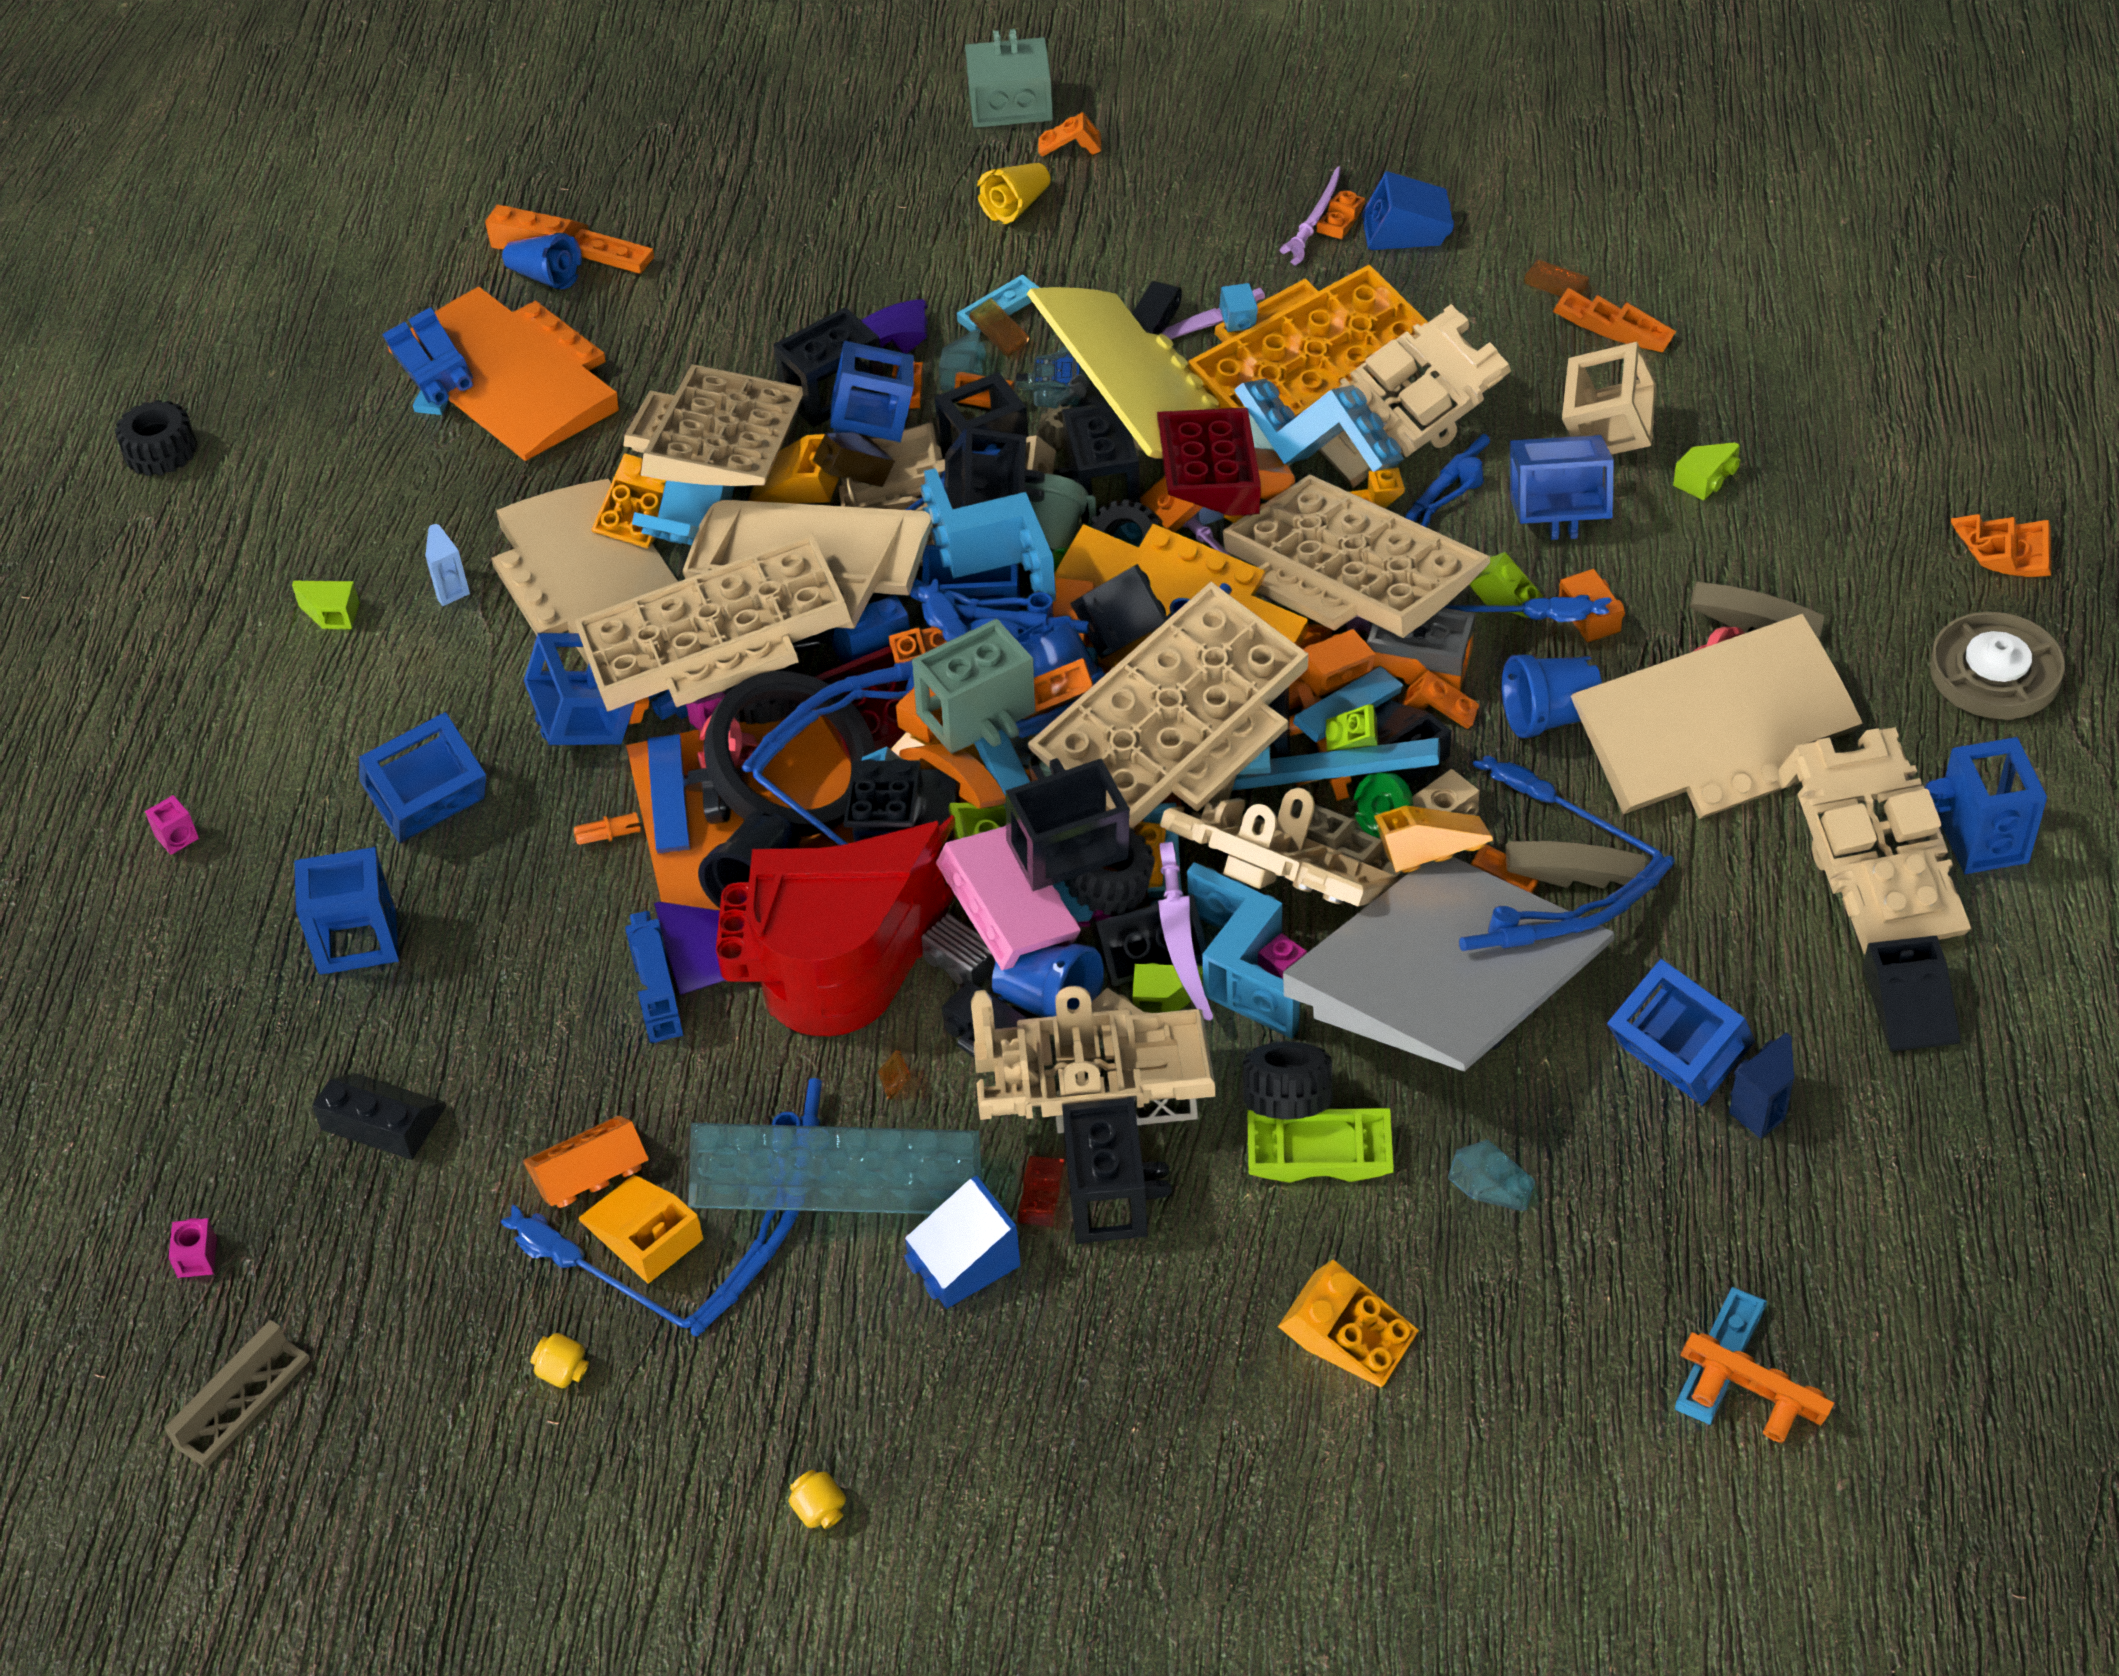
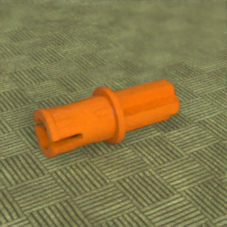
[573,812,641,845]

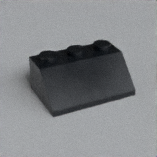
[1089,892,1207,987]
[312,1073,446,1160]

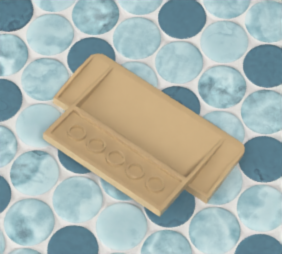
[682,500,932,629]

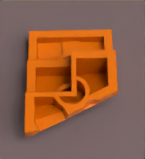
[1951,514,2051,577]

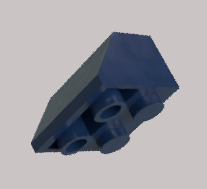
[1729,1032,1794,1139]

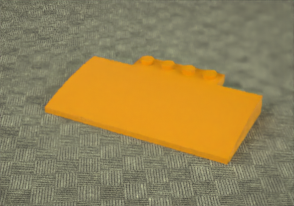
[1188,265,1428,417]
[1054,524,1308,670]

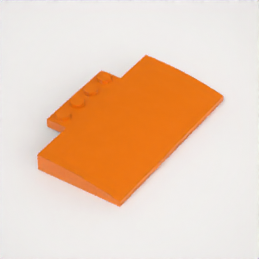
[388,287,619,461]

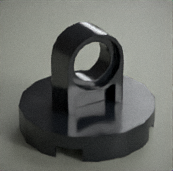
[683,768,749,824]

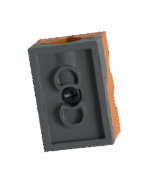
[1367,608,1475,691]

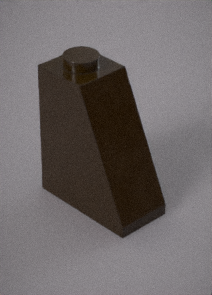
[813,432,895,487]

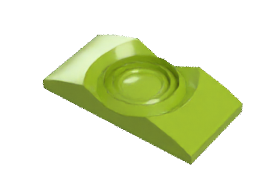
[1247,1108,1394,1183]

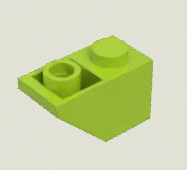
[1673,442,1741,501]
[1469,552,1543,618]
[292,581,360,629]
[1325,704,1378,752]
[1133,963,1203,1013]

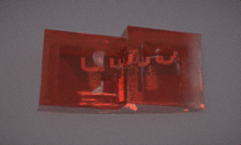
[1018,1156,1064,1227]

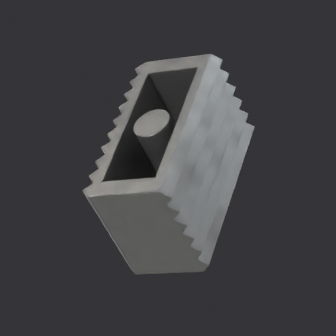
[922,913,996,985]

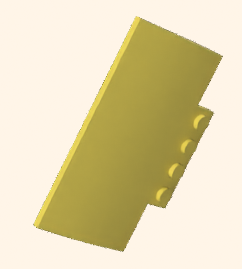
[1027,287,1220,459]

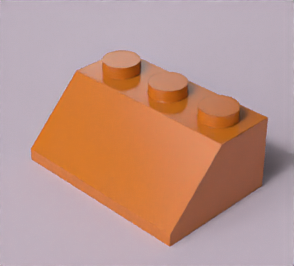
[485,204,589,250]
[523,1115,649,1208]

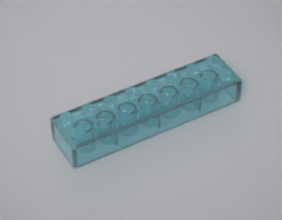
[688,1123,982,1214]

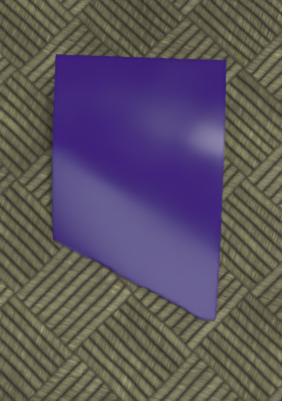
[861,299,928,354]
[654,902,727,995]

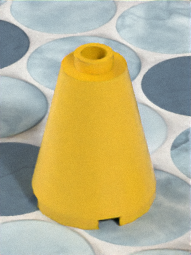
[977,163,1051,224]

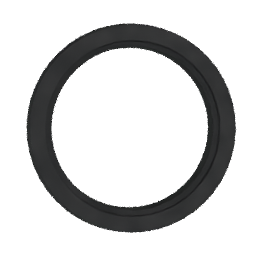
[704,671,875,837]

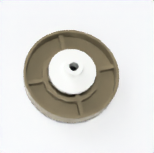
[1929,612,2065,720]

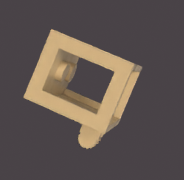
[1562,342,1656,455]

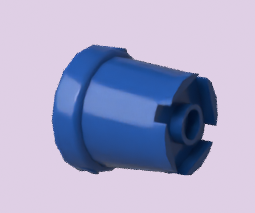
[1015,616,1106,711]
[1501,655,1602,738]
[992,944,1104,1018]

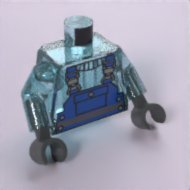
[1016,345,1089,409]

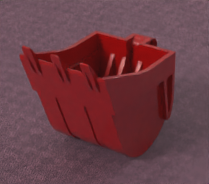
[716,815,955,1037]

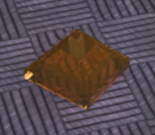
[878,1050,912,1099]

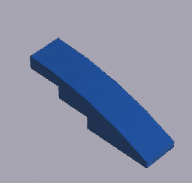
[648,734,690,854]

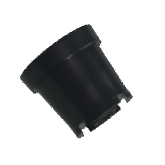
[698,811,802,908]

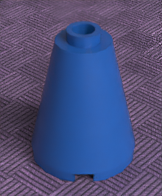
[502,233,582,290]

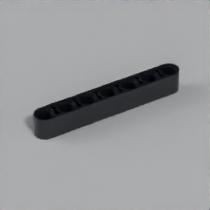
[1079,281,1182,407]

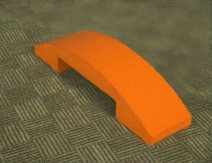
[899,744,1006,809]

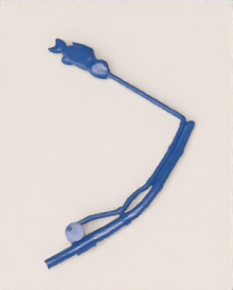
[1405,434,1612,622]
[905,444,1089,634]
[919,579,1232,738]
[742,661,914,845]
[1459,755,1675,951]
[501,1078,822,1337]

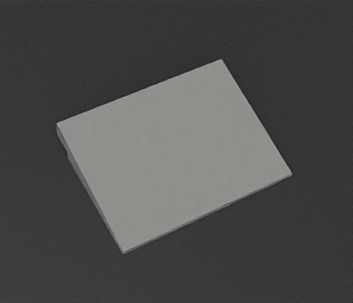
[1283,857,1615,1072]

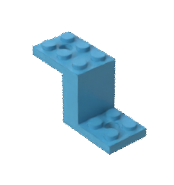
[1234,379,1404,472]
[921,468,1056,601]
[632,480,746,546]
[1187,862,1300,1039]

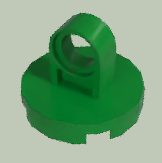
[1354,772,1414,838]

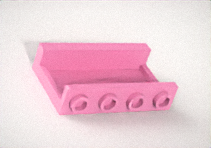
[936,826,1081,971]

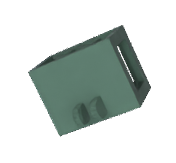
[965,29,1053,128]
[912,618,1035,754]

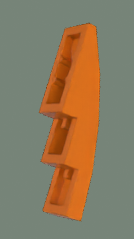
[1553,287,1676,352]
[1023,658,1094,720]

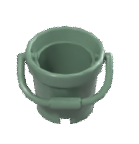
[1019,474,1097,565]

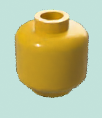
[530,1333,589,1388]
[789,1469,846,1529]

